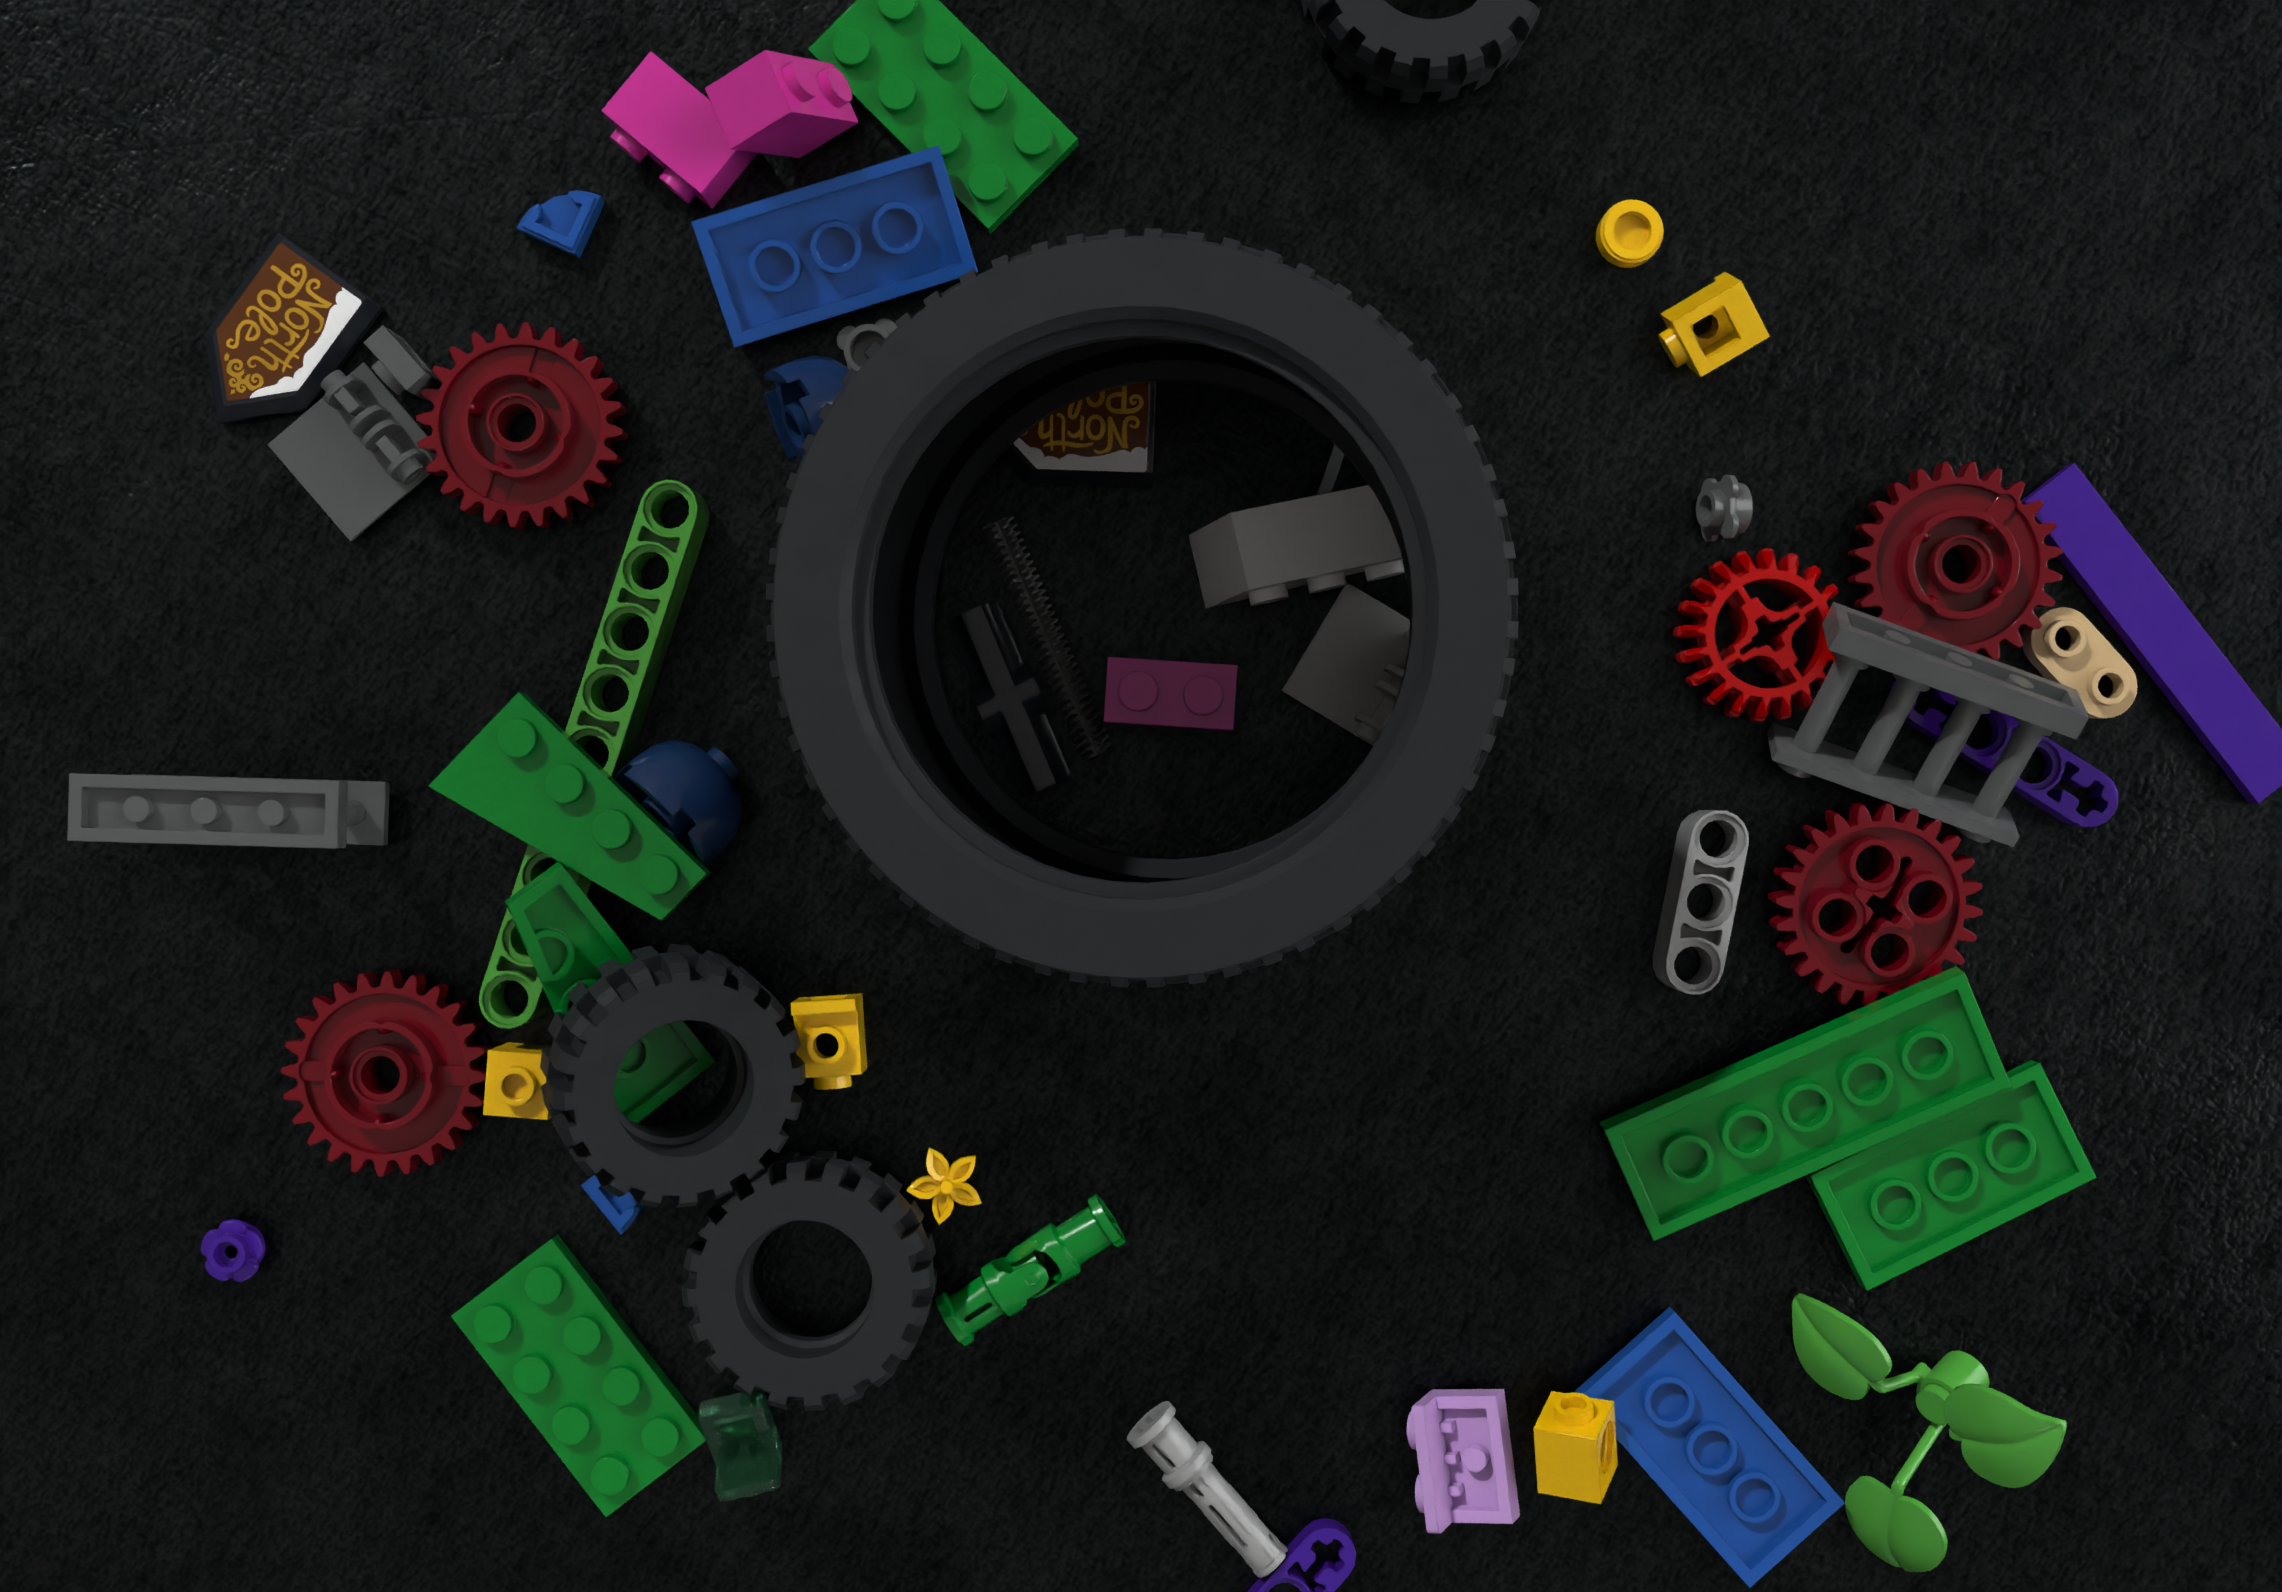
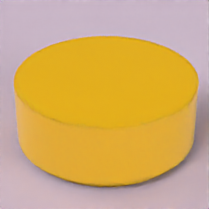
[1596,200,1664,268]

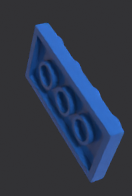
[691,145,978,347]
[1575,1307,1845,1588]

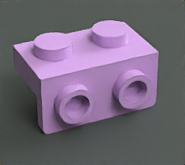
[1407,1389,1520,1534]

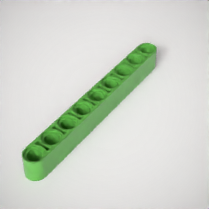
[479,480,709,1029]

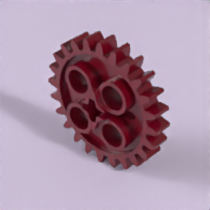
[1768,800,1983,1006]

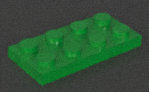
[808,0,1079,234]
[1805,1060,2097,1291]
[451,1234,711,1517]

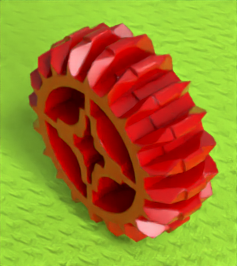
[1673,549,1838,722]

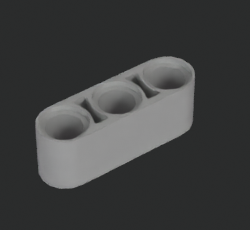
[1653,810,1749,994]

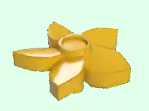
[906,1148,982,1225]

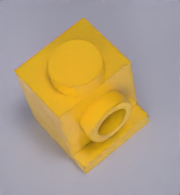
[1658,272,1770,377]
[790,993,867,1090]

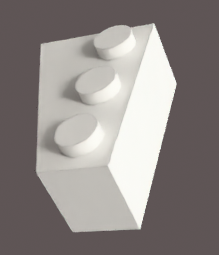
[1189,485,1404,609]

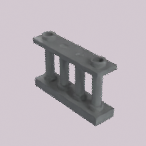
[1767,602,2089,847]
[67,773,390,849]

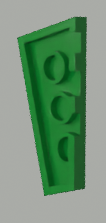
[429,692,711,921]
[505,861,716,1123]

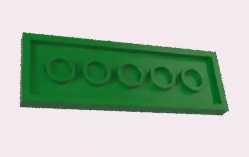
[1600,966,2011,1241]

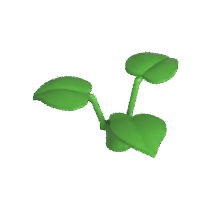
[1792,1293,2067,1572]

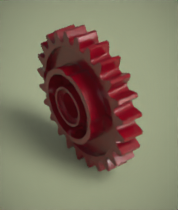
[416,322,628,531]
[1847,462,2063,660]
[281,969,492,1177]

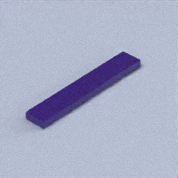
[2021,463,2282,803]

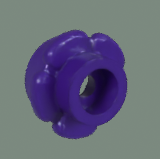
[201,1219,266,1282]

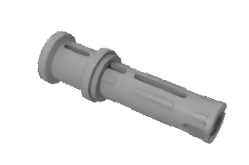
[1127,1401,1288,1578]

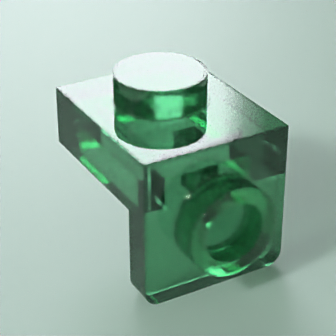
[698,1389,783,1502]

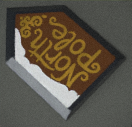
[204,233,384,425]
[1000,382,1156,488]

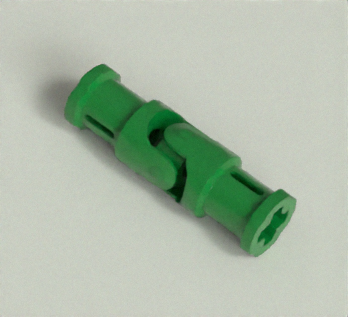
[935,1194,1126,1346]

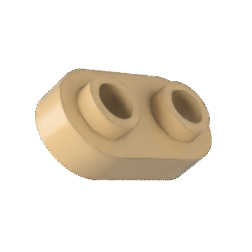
[2022,607,2138,719]

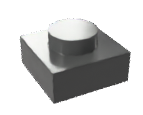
[364,325,442,401]

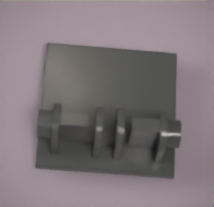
[268,362,437,541]

